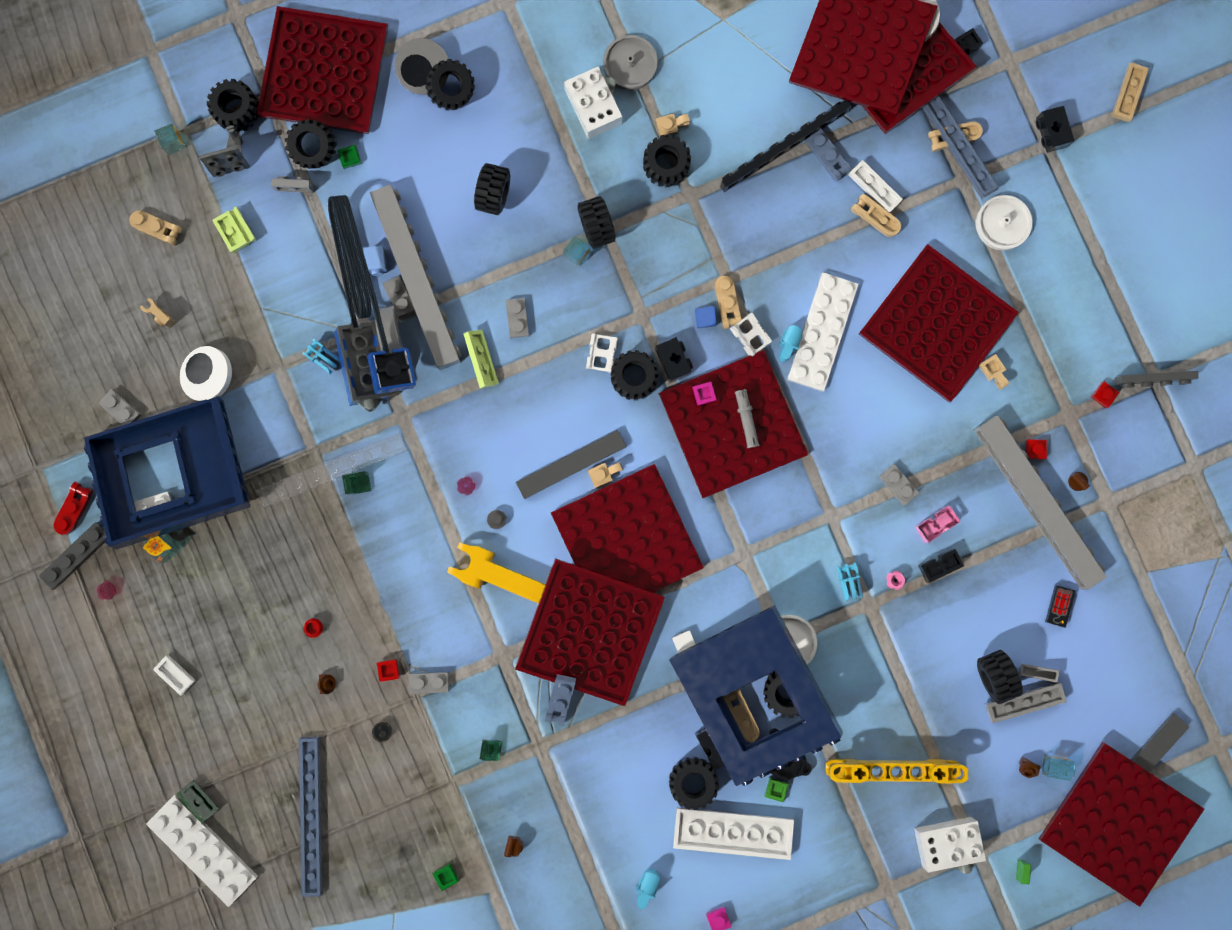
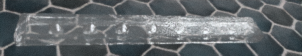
[257,433,407,508]

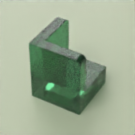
[342,471,371,495]

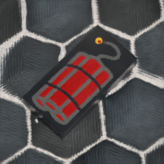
[1045,585,1075,628]

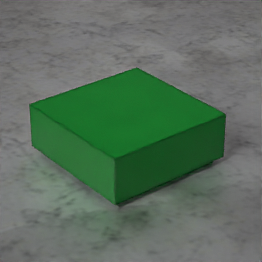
[337,144,362,169]
[432,863,459,891]

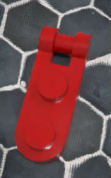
[53,481,94,535]

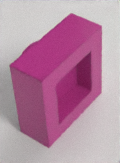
[692,382,716,406]
[706,906,732,930]

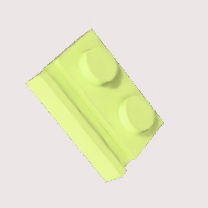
[212,207,256,254]

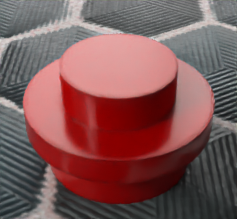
[303,618,323,638]

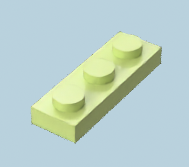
[464,330,499,388]

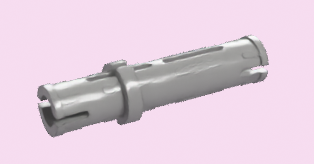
[735,389,760,448]

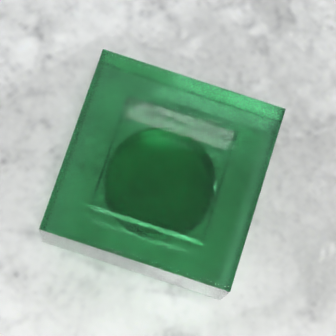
[479,739,502,761]

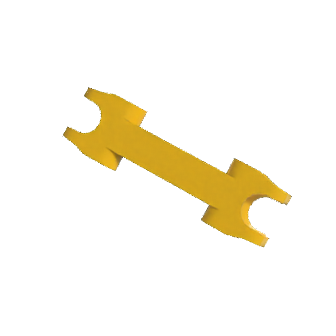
[447,543,545,603]
[825,759,968,784]

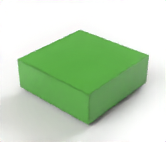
[764,777,789,803]
[1016,859,1031,885]

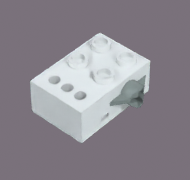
[564,67,622,139]
[914,817,986,874]

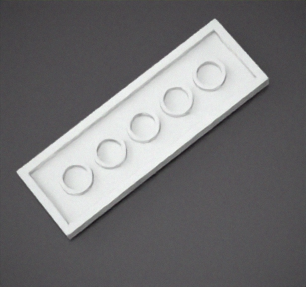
[787,272,858,392]
[146,795,259,907]
[673,807,794,860]

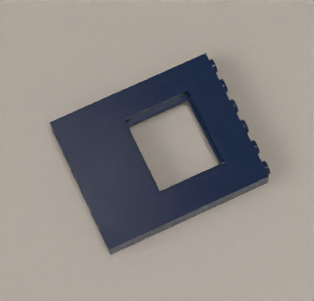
[84,396,251,549]
[669,605,843,786]

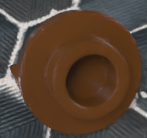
[1068,471,1090,491]
[318,674,336,694]
[1019,757,1041,778]
[504,835,523,857]

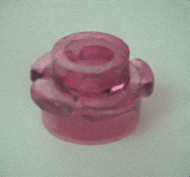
[457,476,476,495]
[96,581,116,600]

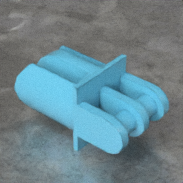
[778,325,802,362]
[302,338,340,375]
[836,562,863,601]
[636,869,660,909]

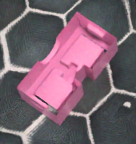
[915,506,960,543]

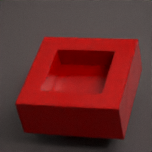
[1091,381,1120,408]
[1025,439,1047,460]
[377,659,400,682]

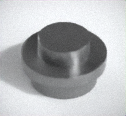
[487,510,506,529]

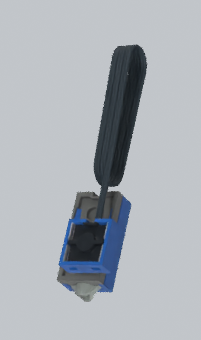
[328,195,416,412]

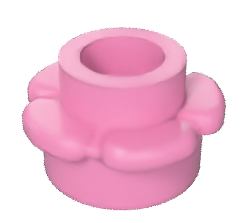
[886,571,905,590]

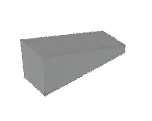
[1020,664,1059,683]

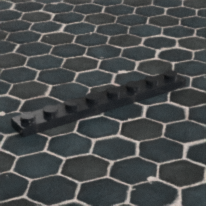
[720,100,851,193]

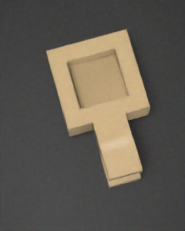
[656,113,690,137]
[140,298,176,328]
[979,354,1009,390]
[587,463,623,488]

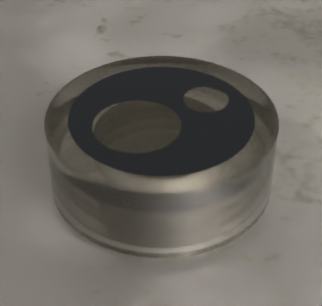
[372,722,392,742]

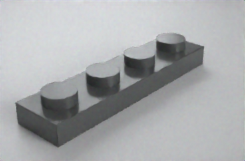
[1114,371,1199,388]
[39,522,106,590]

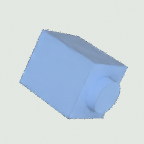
[363,245,388,276]

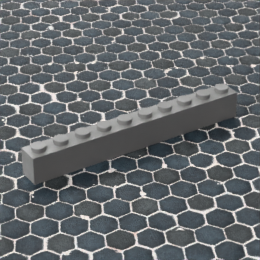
[369,184,462,370]
[974,415,1107,590]

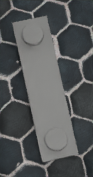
[985,682,1067,723]

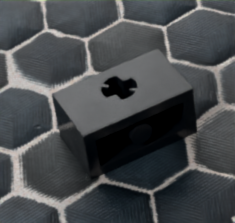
[1036,106,1075,153]
[655,337,693,383]

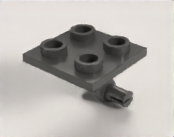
[199,125,249,177]

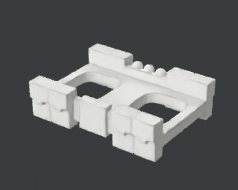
[729,313,772,356]
[586,333,618,373]

